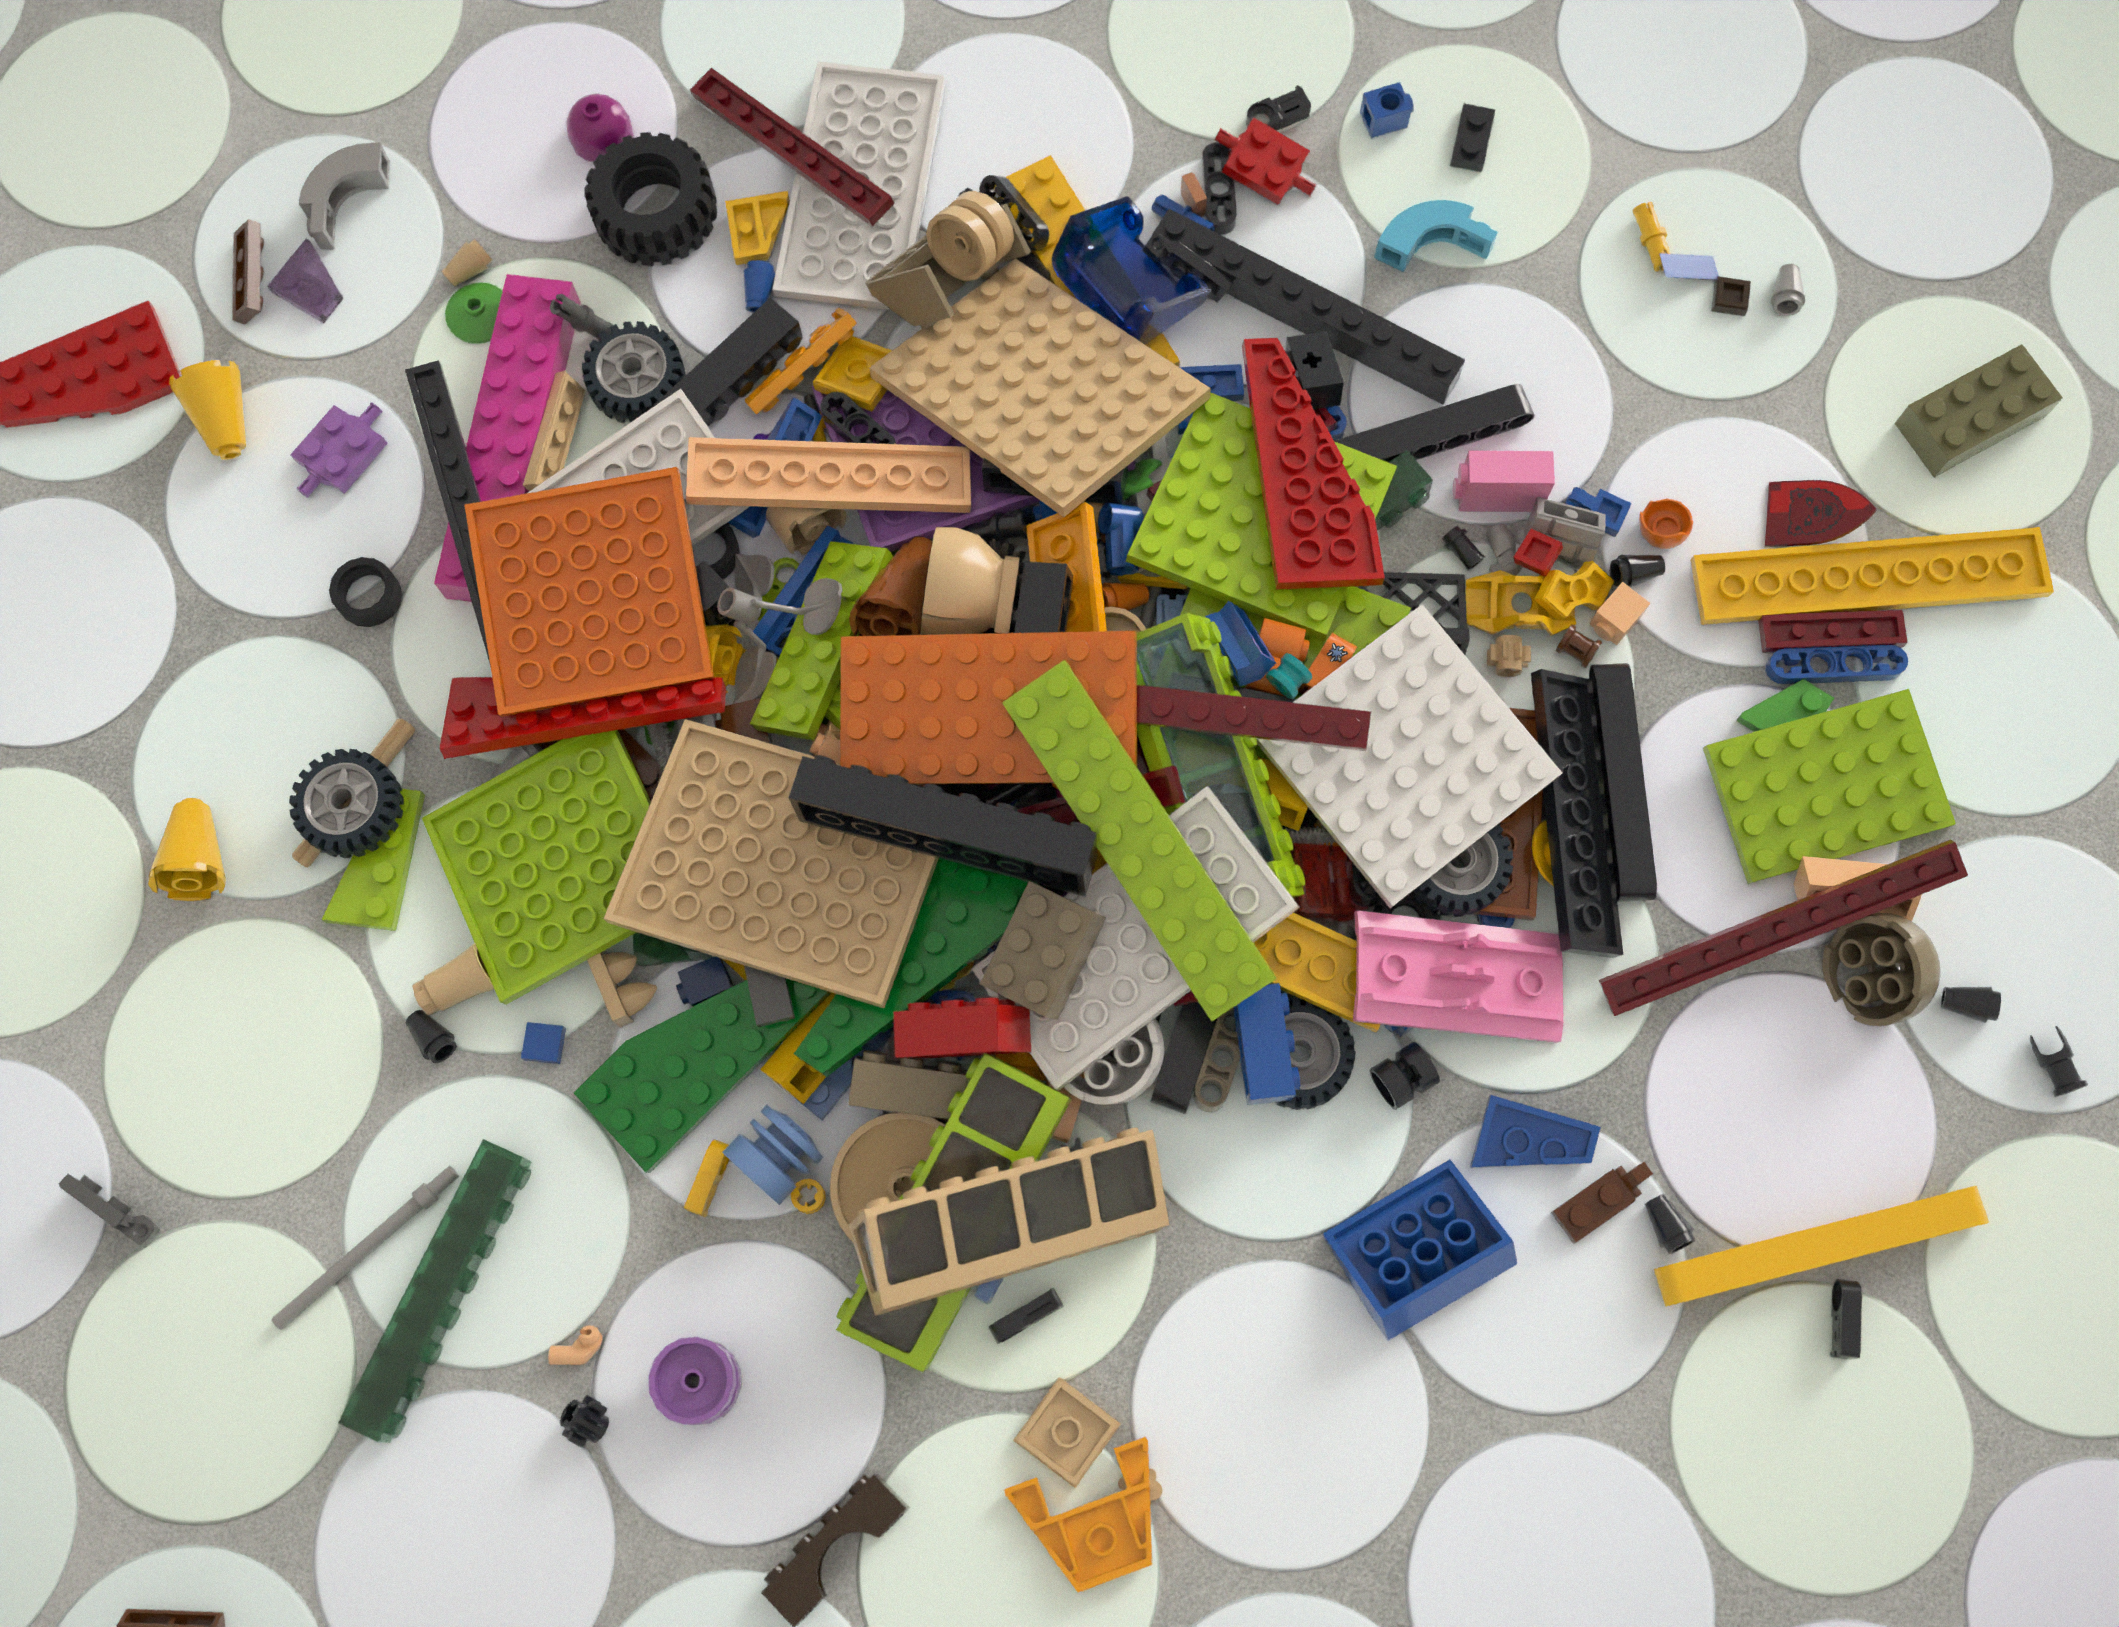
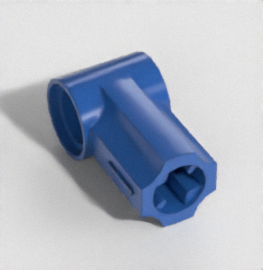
[1098,503,1144,576]

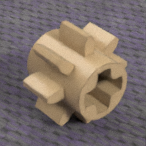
[1487,635,1531,677]

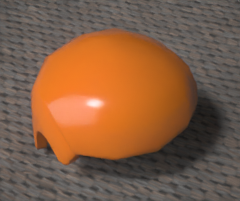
[1639,498,1694,549]

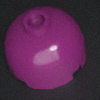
[566,93,634,162]

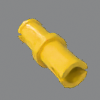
[1632,202,1671,272]

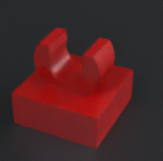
[1513,529,1563,577]

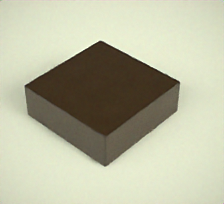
[1711,276,1751,316]

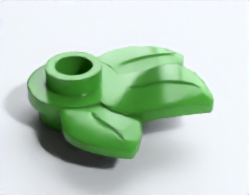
[1123,458,1163,501]

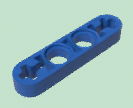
[1765,645,1908,684]

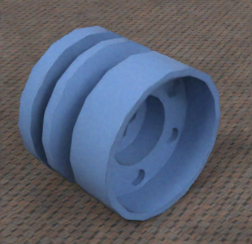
[722,1105,823,1205]

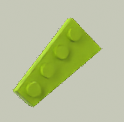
[321,789,425,931]

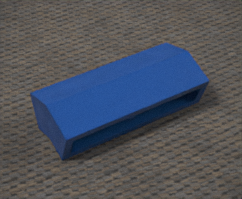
[1205,601,1276,687]

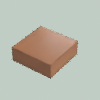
[1180,172,1207,217]

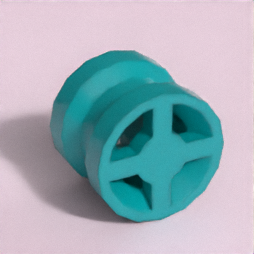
[1266,653,1313,699]

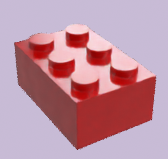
[894,998,1031,1059]

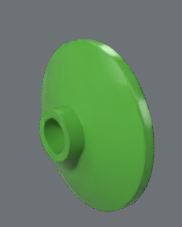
[445,282,503,344]

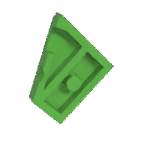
[1736,680,1834,732]

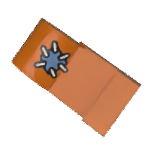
[1298,632,1357,694]

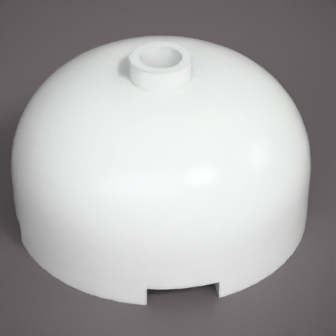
[1064,1018,1164,1105]

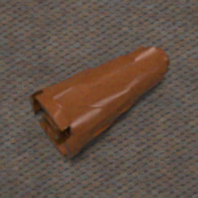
[849,536,932,636]

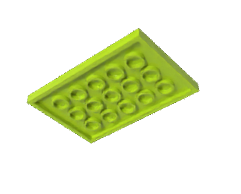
[1703,689,1956,884]

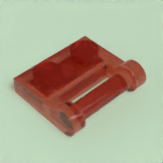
[1290,843,1356,922]

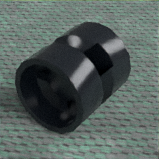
[1369,1041,1440,1110]

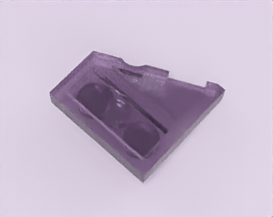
[267,238,344,324]

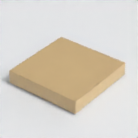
[1013,1377,1121,1488]

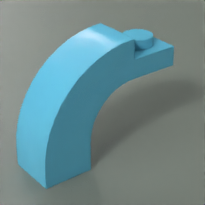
[1374,200,1498,272]

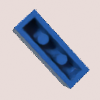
[1233,983,1300,1105]

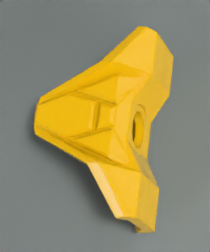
[1466,570,1576,636]

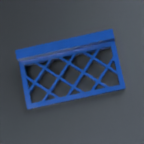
[753,525,855,658]

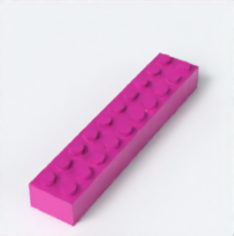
[434,274,581,602]

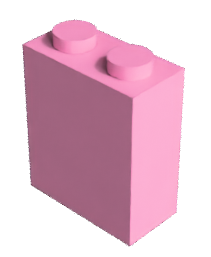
[1453,450,1555,512]

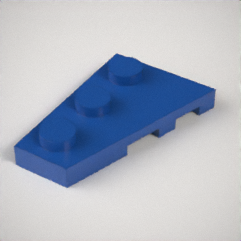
[1470,1095,1601,1167]

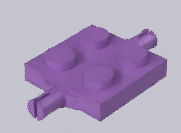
[290,402,388,498]

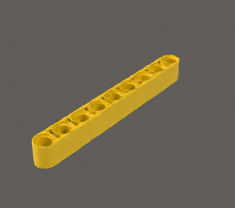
[1653,1186,1990,1307]

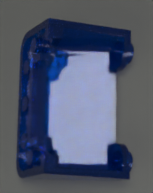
[1052,196,1211,345]

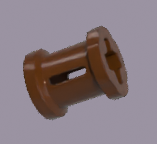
[1555,624,1602,669]

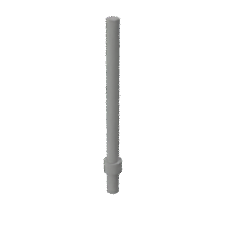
[271,1165,459,1330]

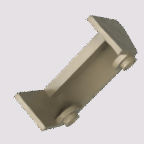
[865,203,1031,329]

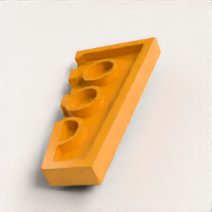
[744,307,857,415]

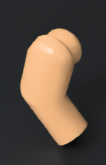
[548,1325,602,1365]

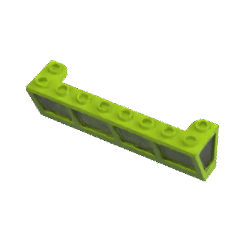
[836,1053,1072,1372]

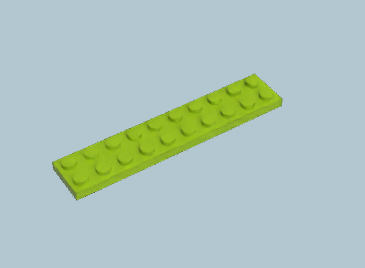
[1002,660,1277,1021]

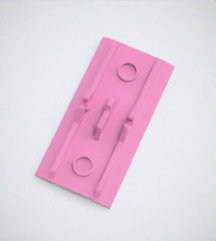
[1353,910,1564,1043]

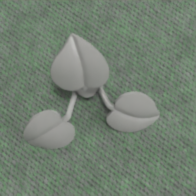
[717,554,842,704]

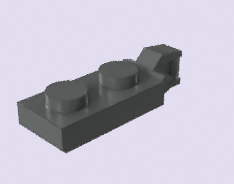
[59,1173,160,1248]

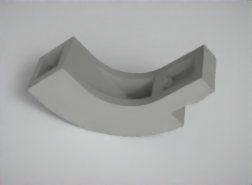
[299,142,390,250]

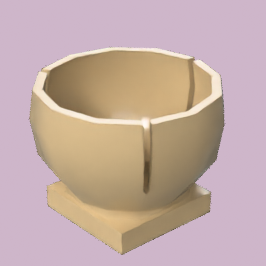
[921,527,1020,635]

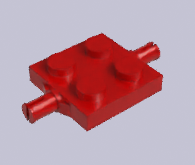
[1214,118,1317,205]

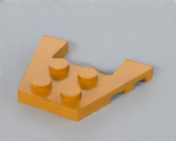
[1004,1436,1152,1593]

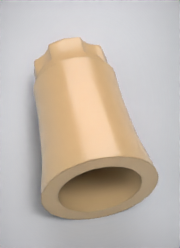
[412,943,495,1016]

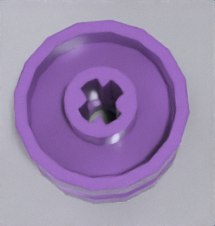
[649,1337,742,1425]

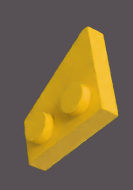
[725,191,790,265]

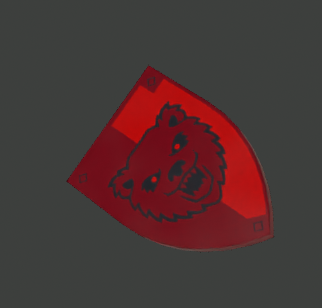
[1765,480,1877,547]

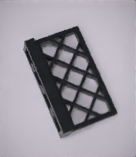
[1354,572,1470,655]

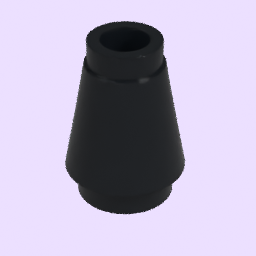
[1609,555,1665,588]
[1941,987,2001,1023]
[405,1010,457,1063]
[1644,1194,1696,1254]

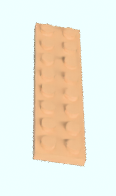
[686,437,971,513]

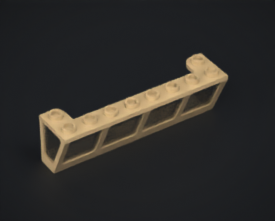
[849,1127,1169,1316]

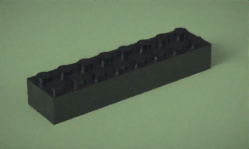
[788,755,1098,897]

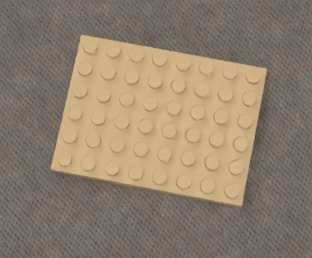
[869,259,1210,517]
[604,719,939,1008]

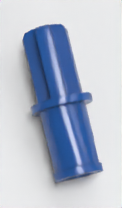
[1151,194,1215,231]

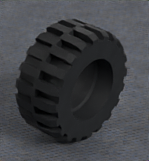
[584,132,718,266]

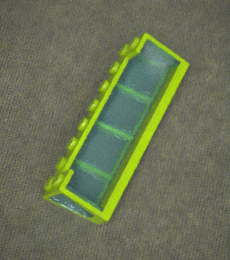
[1137,613,1305,898]

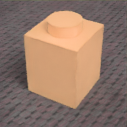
[1589,582,1651,645]

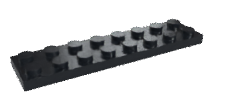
[1531,669,1624,958]

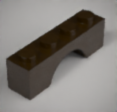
[761,1474,910,1627]

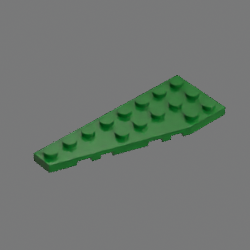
[794,858,1046,1077]
[574,979,832,1173]

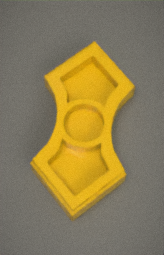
[1534,561,1614,619]

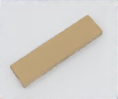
[523,371,586,491]

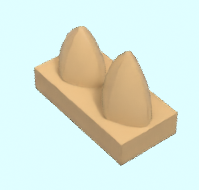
[587,952,657,1028]

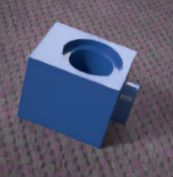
[1360,82,1414,139]

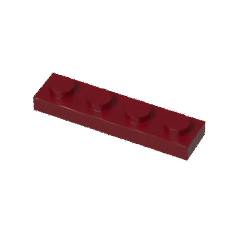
[1758,610,1908,653]

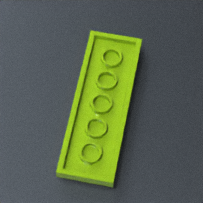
[750,541,893,741]

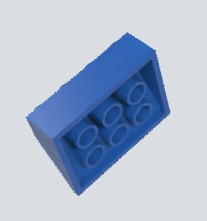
[1323,1159,1518,1341]

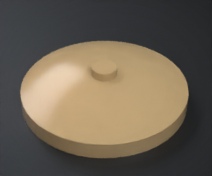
[830,1112,981,1264]

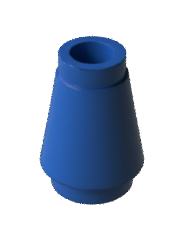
[743,260,775,313]

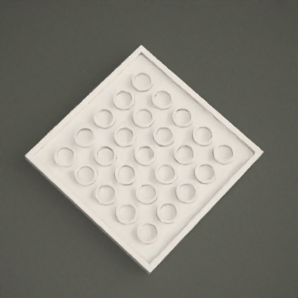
[1256,604,1562,908]

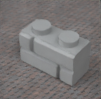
[1524,497,1605,563]

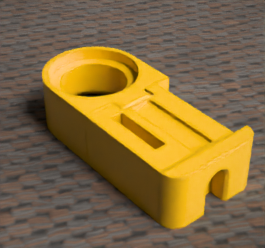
[684,1139,730,1218]

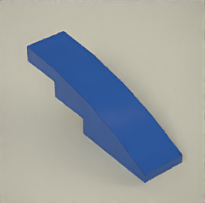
[727,397,823,539]

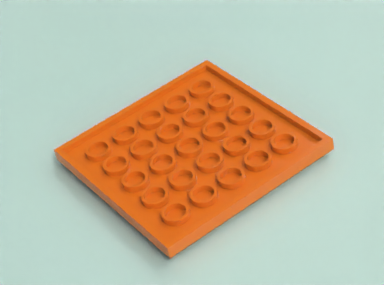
[464,467,714,717]

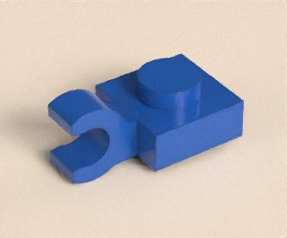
[1565,487,1632,537]

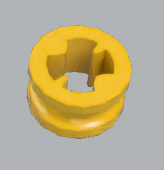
[790,1178,826,1214]

